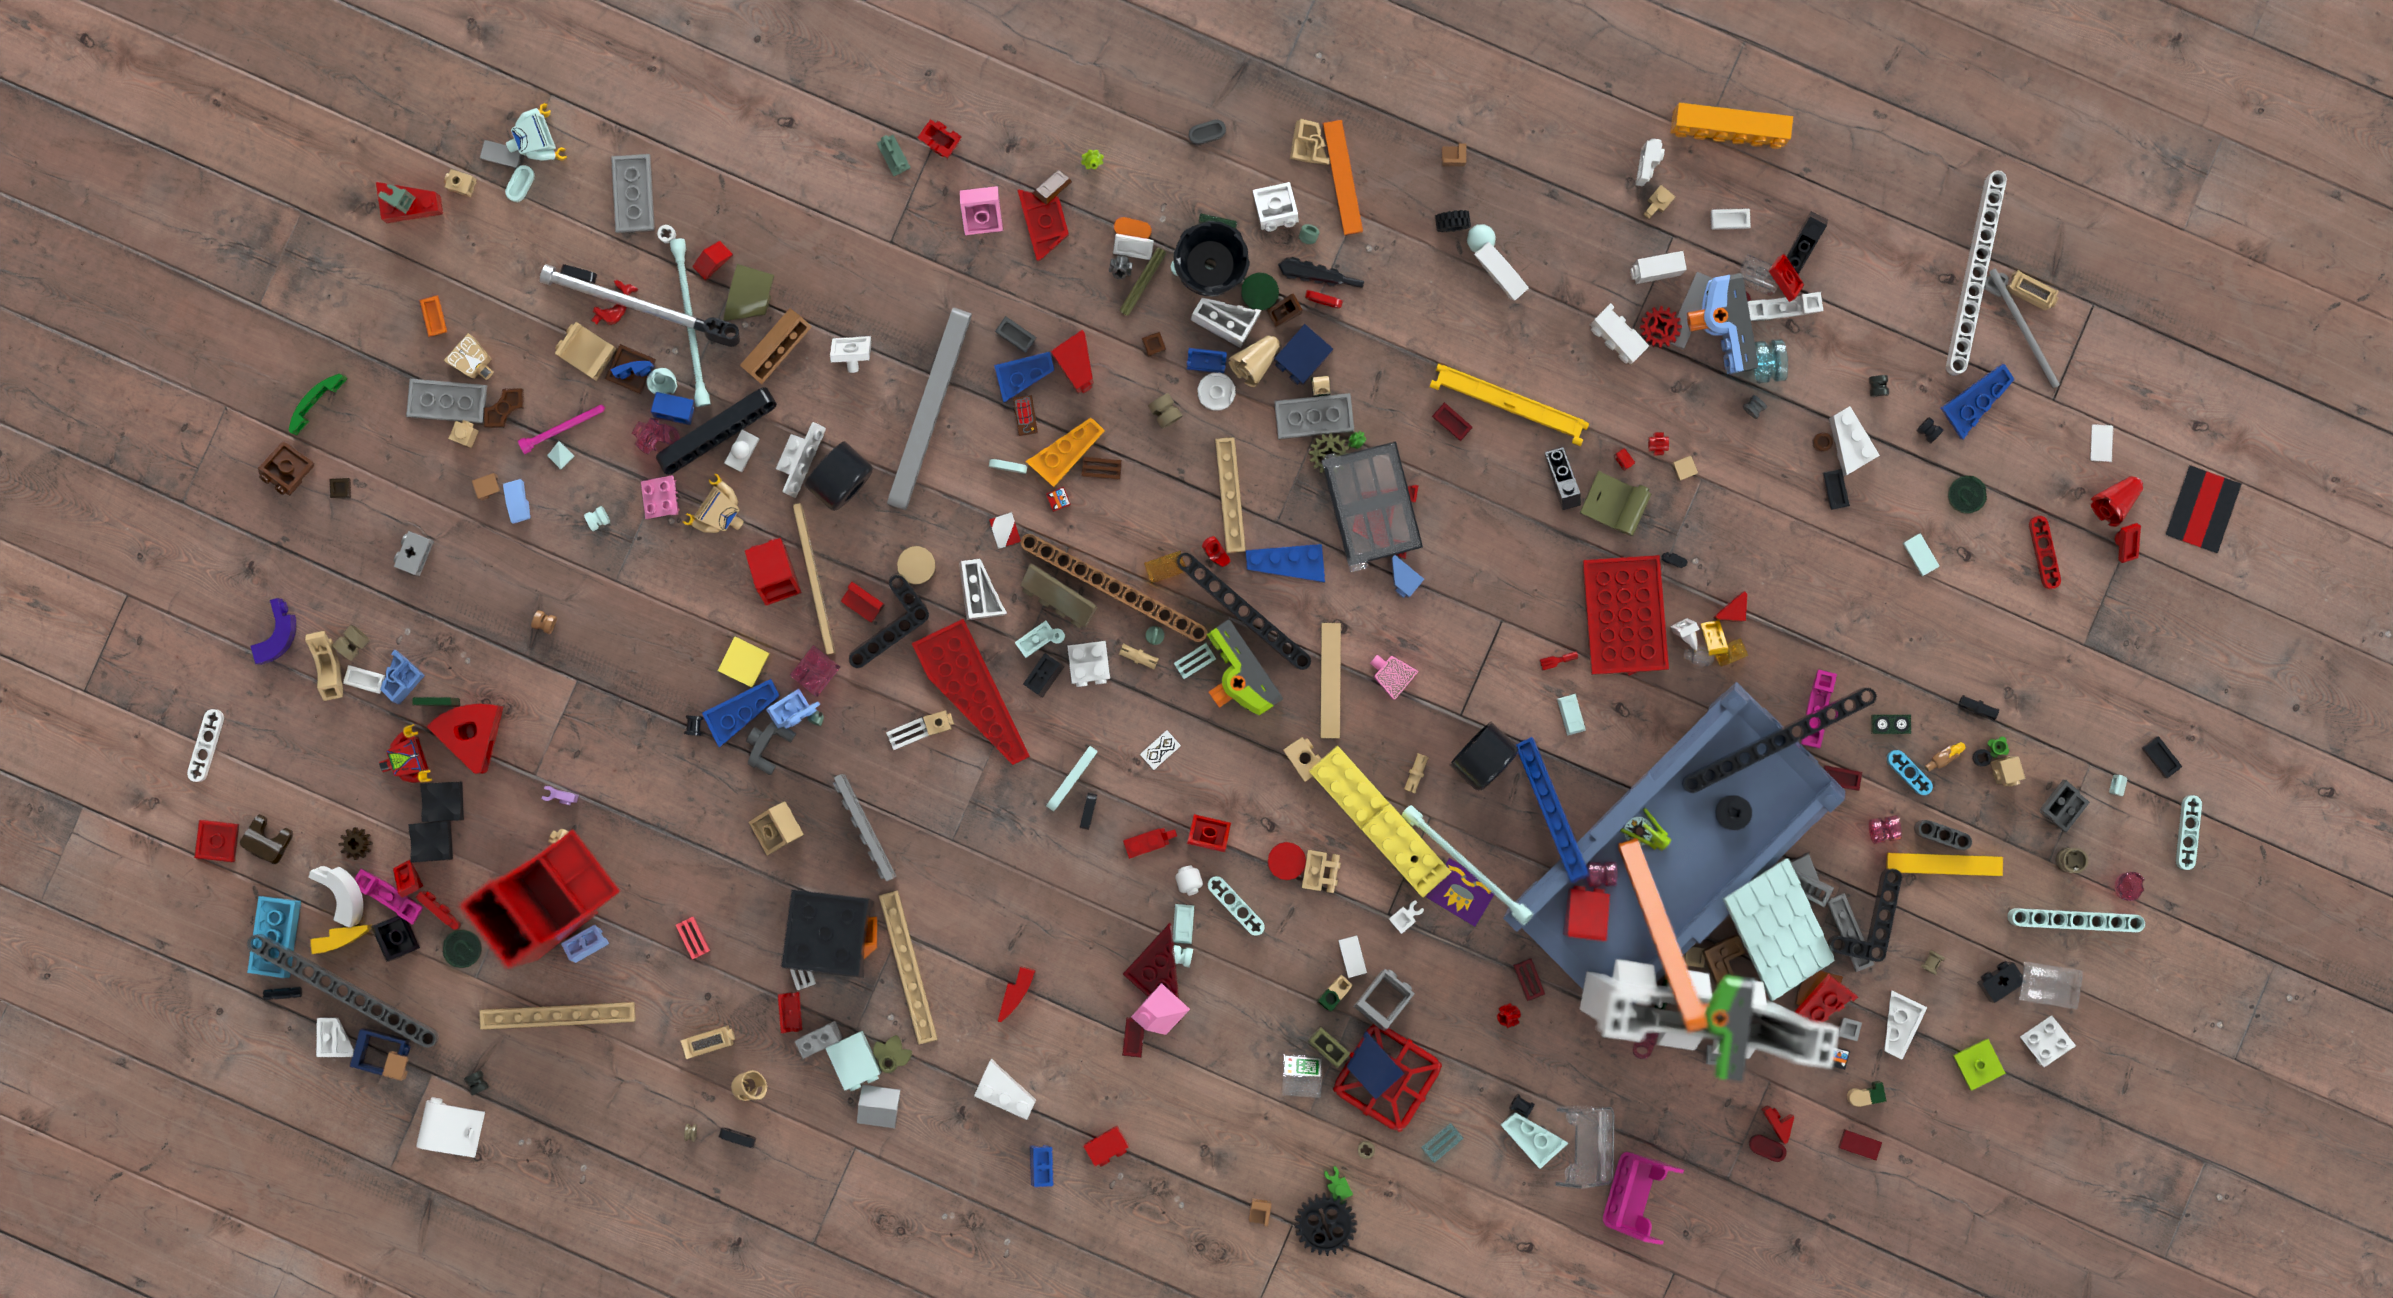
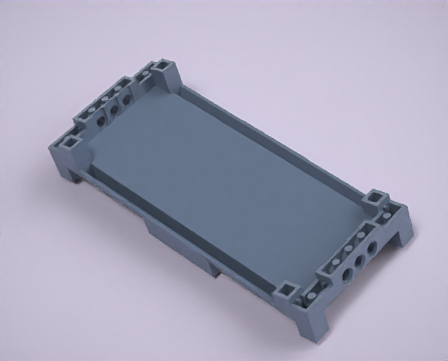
[1503,682,1846,1005]

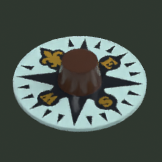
[1624,817,1653,846]

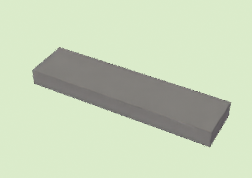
[1669,272,1713,349]
[1827,893,1874,972]

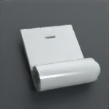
[416,1097,485,1158]

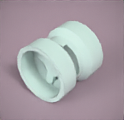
[584,506,610,531]
[1174,945,1193,967]

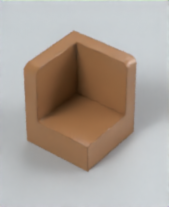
[1442,144,1466,166]
[472,473,500,500]
[382,1051,408,1081]
[1249,1198,1271,1227]

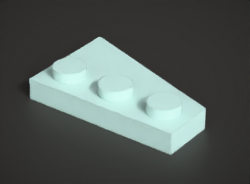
[1501,1112,1568,1169]

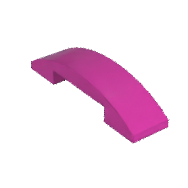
[1801,670,1837,749]
[354,869,423,925]

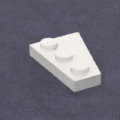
[1884,990,1927,1059]

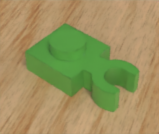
[1324,1166,1353,1201]

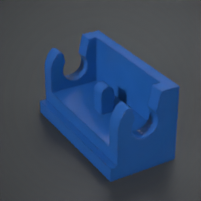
[1187,348,1227,374]
[651,392,695,425]
[1030,1145,1053,1187]

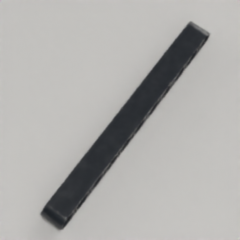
[1682,688,1877,793]

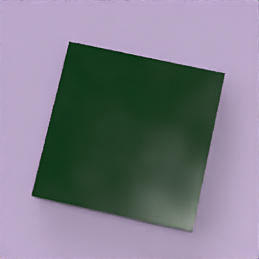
[412,697,460,706]

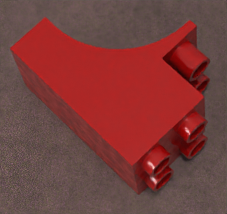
[459,829,621,969]

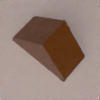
[1267,293,1303,327]

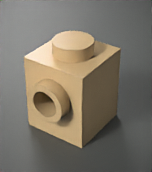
[444,169,477,197]
[448,420,479,448]
[923,710,954,736]

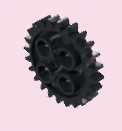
[1294,1192,1357,1256]

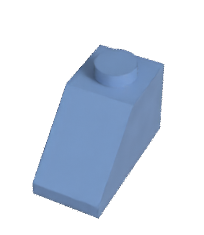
[1391,555,1424,598]

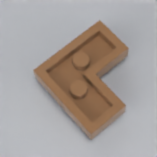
[1702,935,1745,986]

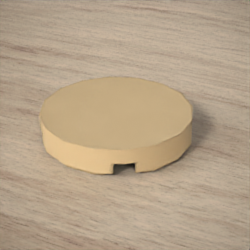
[897,546,936,585]

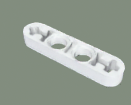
[187,709,224,782]

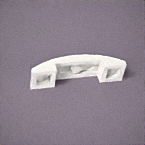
[1748,292,1823,321]

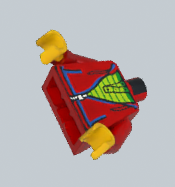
[379,724,432,783]

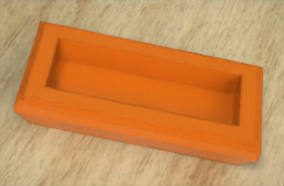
[419,295,447,337]

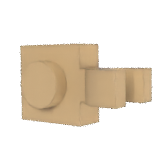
[1643,185,1675,219]

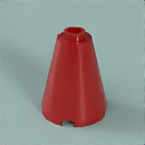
[2090,476,2144,527]

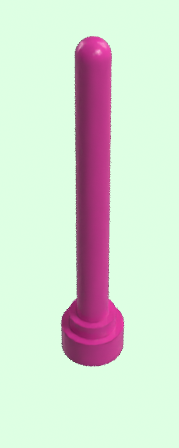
[518,405,605,454]

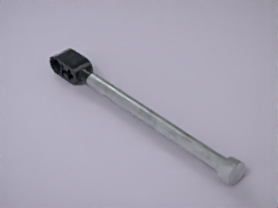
[540,264,740,347]

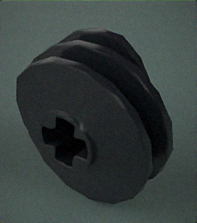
[1715,795,1752,830]

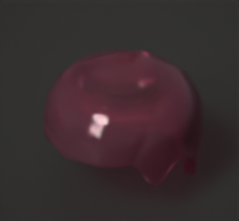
[2115,872,2145,901]

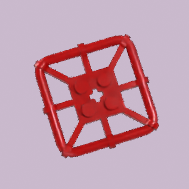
[1333,1023,1442,1132]

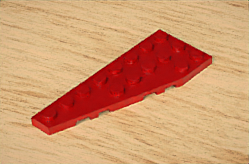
[911,619,1030,765]

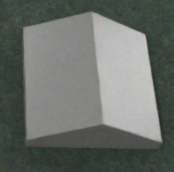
[857,1084,901,1128]

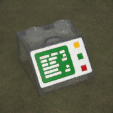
[1281,1054,1322,1098]

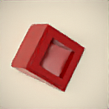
[1613,448,1635,471]

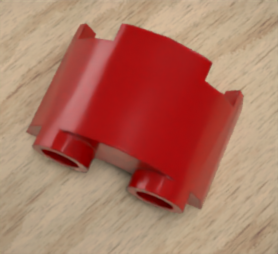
[917,119,962,159]

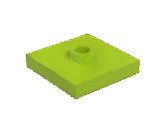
[1953,1039,2006,1091]

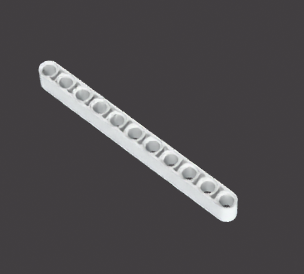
[1946,171,2007,376]

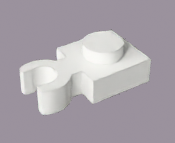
[1389,900,1424,934]

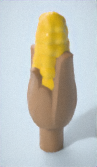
[1925,742,1966,772]

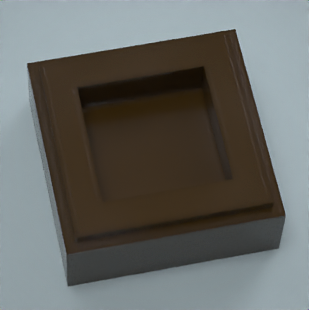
[330,478,351,498]

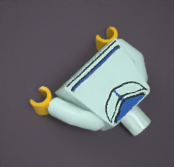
[506,103,567,161]

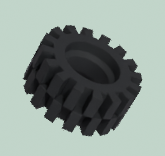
[1435,210,1471,232]

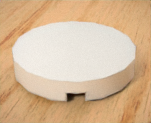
[1198,373,1235,411]

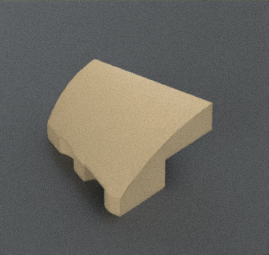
[1290,119,1329,165]

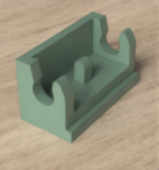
[378,184,416,214]

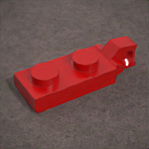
[1123,828,1177,859]

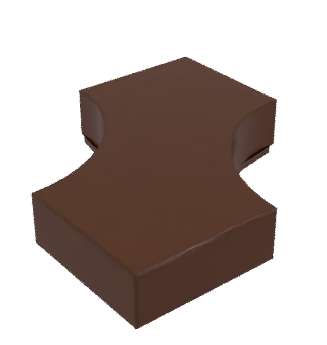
[484,388,524,428]

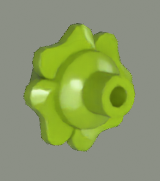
[1081,150,1104,169]

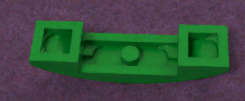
[289,374,348,435]

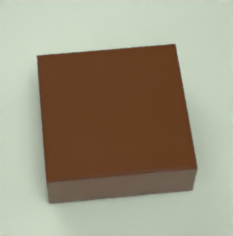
[1142,332,1166,357]

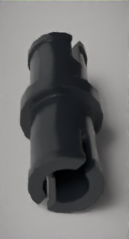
[1958,695,1999,721]

